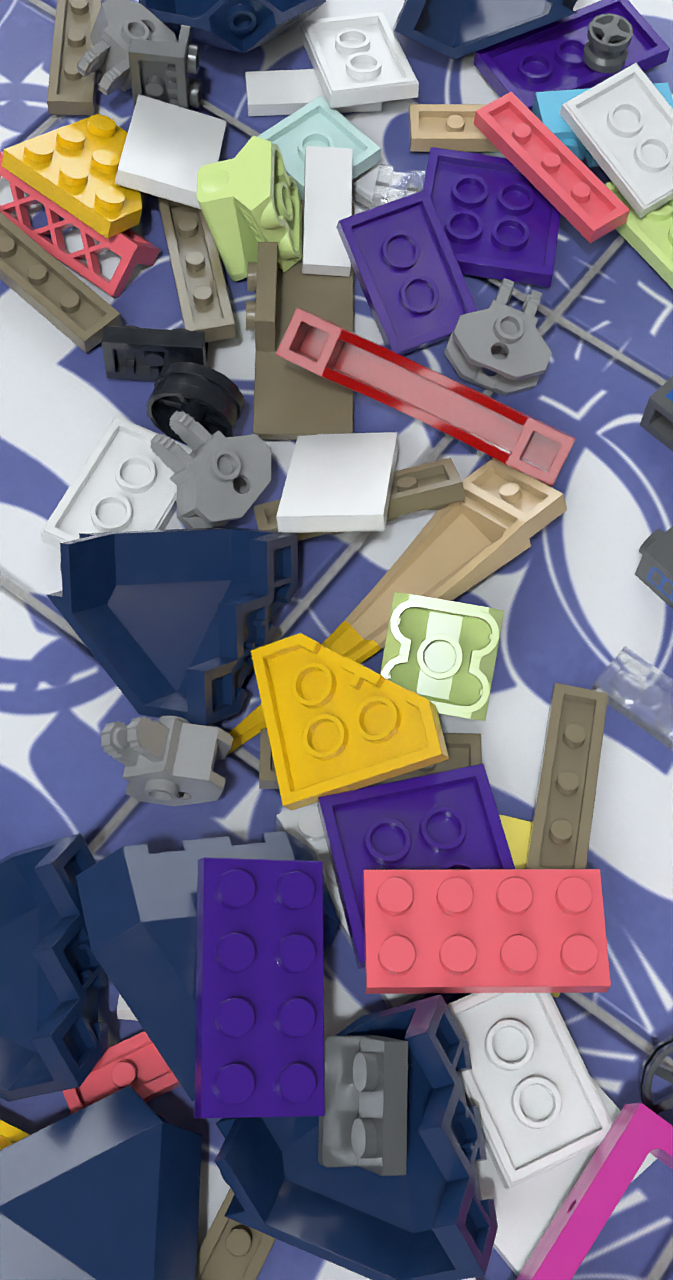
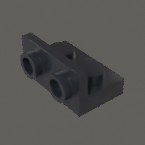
[102,325,209,381]

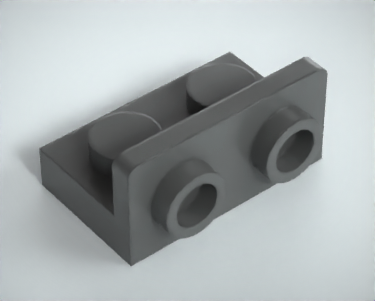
[128,25,202,110]
[318,1035,408,1176]

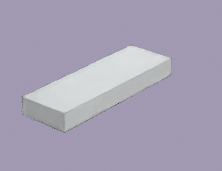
[245,69,382,117]
[302,146,352,277]

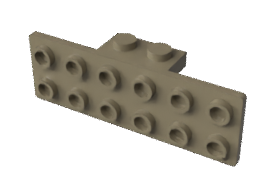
[246,200,354,440]

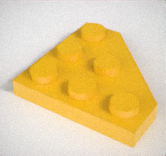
[1,113,142,239]
[251,633,449,811]

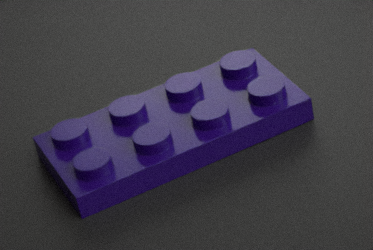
[474,0,670,112]
[194,857,325,1118]

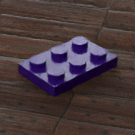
[336,189,478,355]

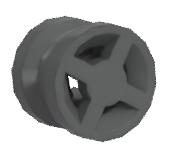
[583,13,633,73]

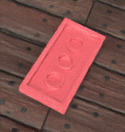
[362,869,611,994]

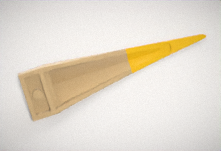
[228,458,567,754]

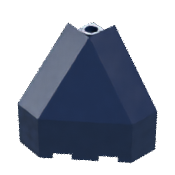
[139,0,326,53]
[393,0,578,59]
[47,527,298,726]
[75,831,340,1101]
[0,833,108,1102]
[214,995,498,1280]
[0,1085,202,1280]

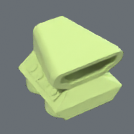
[196,136,302,282]
[380,592,504,721]

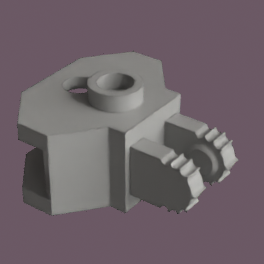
[77,0,178,96]
[444,278,552,396]
[150,411,271,529]
[100,716,233,807]

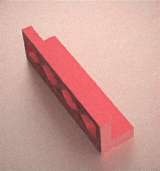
[0,151,161,297]

